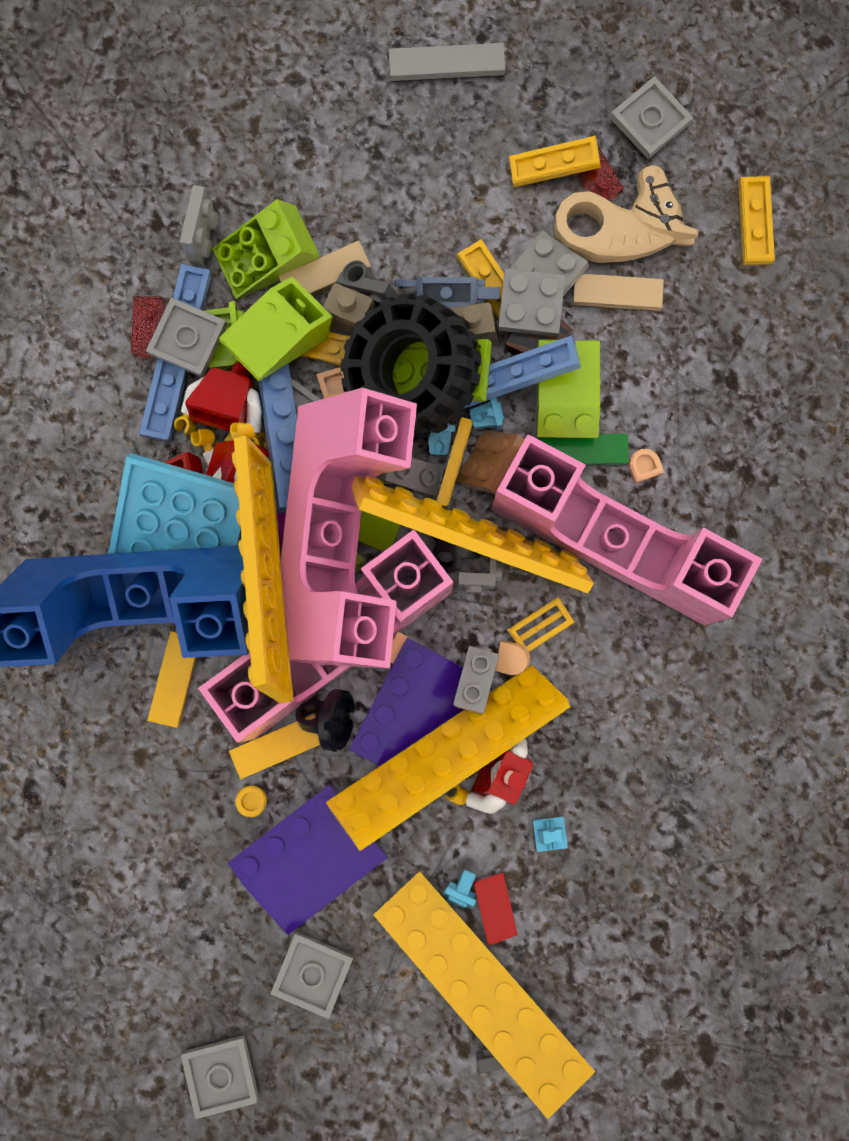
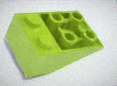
[212,199,320,300]
[219,276,333,381]

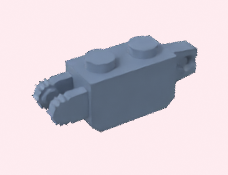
[394,277,500,308]

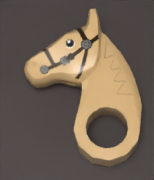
[553,165,698,263]

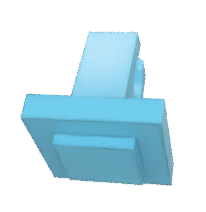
[470,397,504,432]
[428,423,455,455]
[533,816,568,852]
[441,870,476,909]

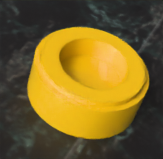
[235,785,268,817]

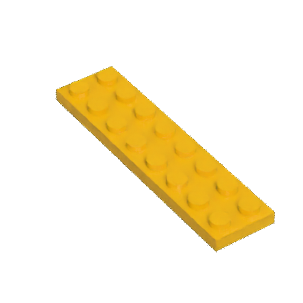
[232,435,293,703]
[351,475,594,593]
[326,665,570,851]
[373,871,595,1119]

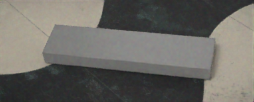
[389,43,505,81]

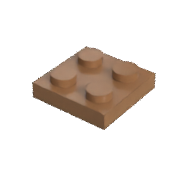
[457,430,525,494]

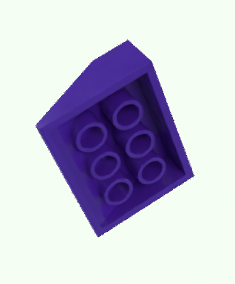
[349,638,464,766]
[227,783,388,935]

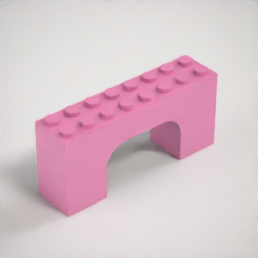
[281,387,417,668]
[491,434,762,626]
[198,530,454,743]

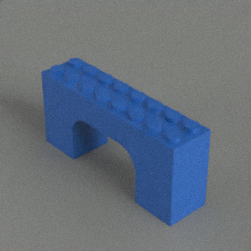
[0,546,249,667]

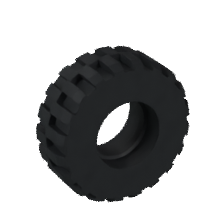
[341,294,481,439]

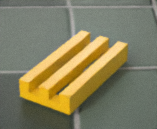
[507,597,575,652]

